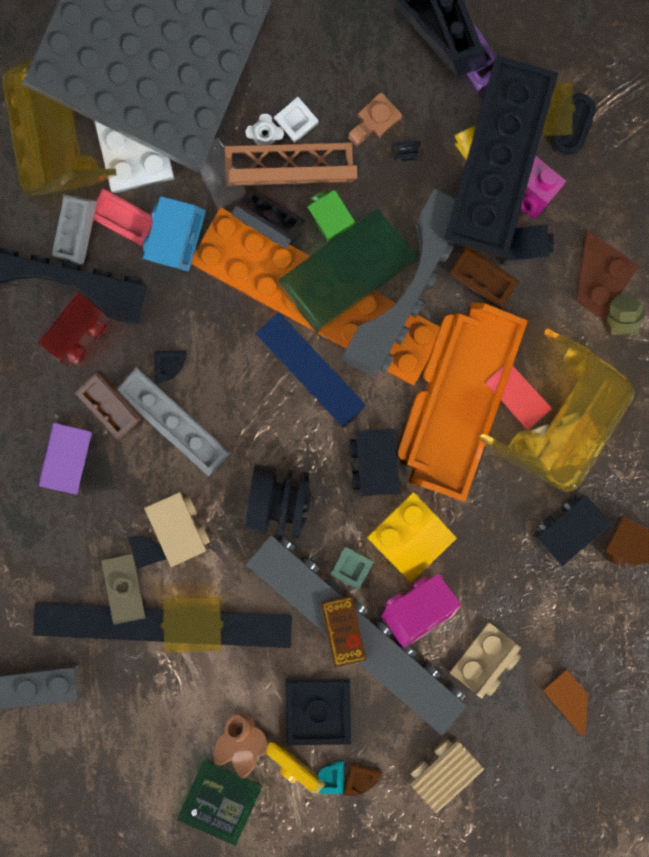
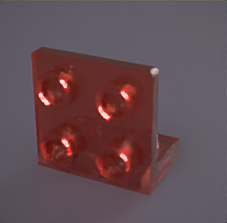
[38,293,108,367]

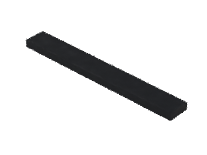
[33,603,292,648]

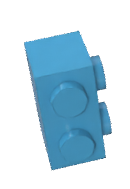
[143,196,206,272]

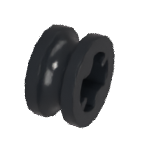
[393,141,423,162]

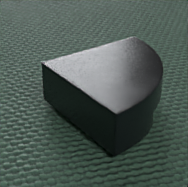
[154,350,187,384]
[128,536,167,569]

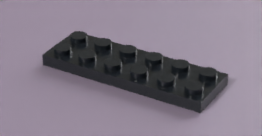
[444,55,558,259]

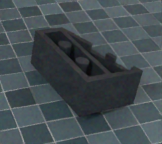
[394,0,487,77]

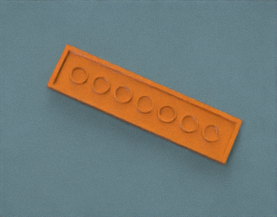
[191,207,440,386]

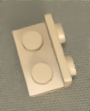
[449,622,521,699]

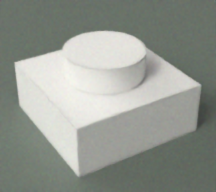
[274,97,319,144]

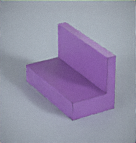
[38,423,92,495]

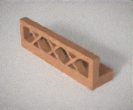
[224,143,357,186]

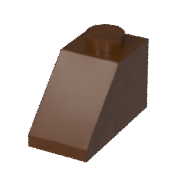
[602,517,649,569]

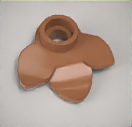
[214,713,267,778]

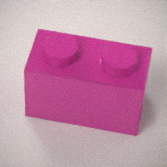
[381,574,461,648]

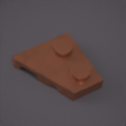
[576,231,640,319]

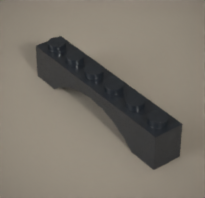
[0,248,150,326]

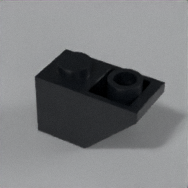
[503,225,554,265]

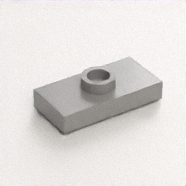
[51,194,97,265]

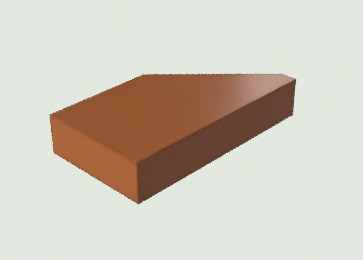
[542,669,588,736]

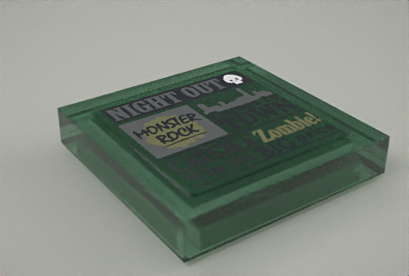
[177,759,263,846]

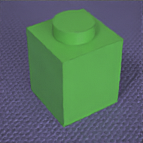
[307,189,355,243]

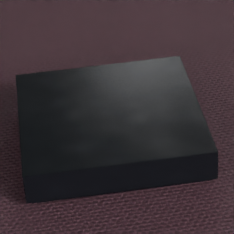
[286,679,351,746]

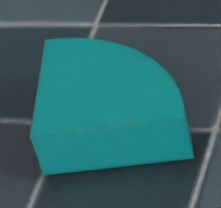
[316,760,344,794]

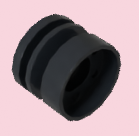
[244,464,312,539]

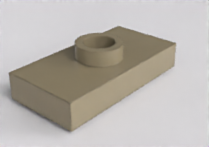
[101,554,146,625]

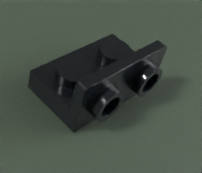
[231,187,306,249]

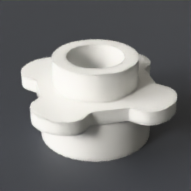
[246,114,284,145]

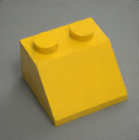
[367,492,457,583]

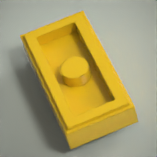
[266,742,325,793]

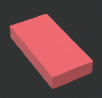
[93,188,153,247]
[485,365,552,431]

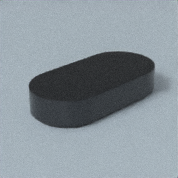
[552,93,596,157]

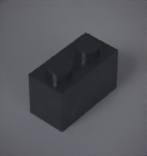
[350,429,400,496]
[534,494,611,567]

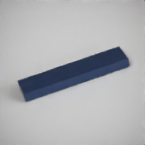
[255,312,366,428]

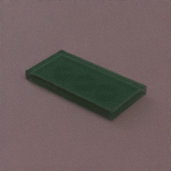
[277,208,418,333]

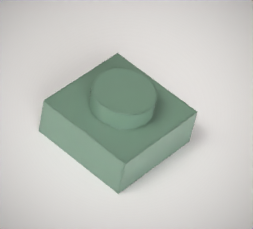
[330,546,374,590]

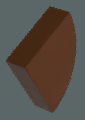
[343,762,382,796]

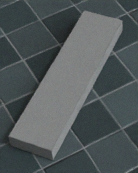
[117,367,231,477]

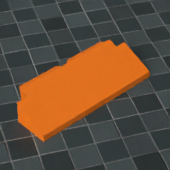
[396,302,528,502]

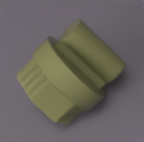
[607,294,644,335]

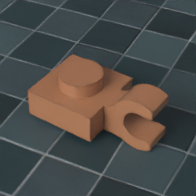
[347,93,403,147]

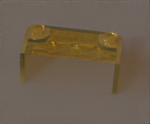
[3,57,117,196]
[479,328,635,492]

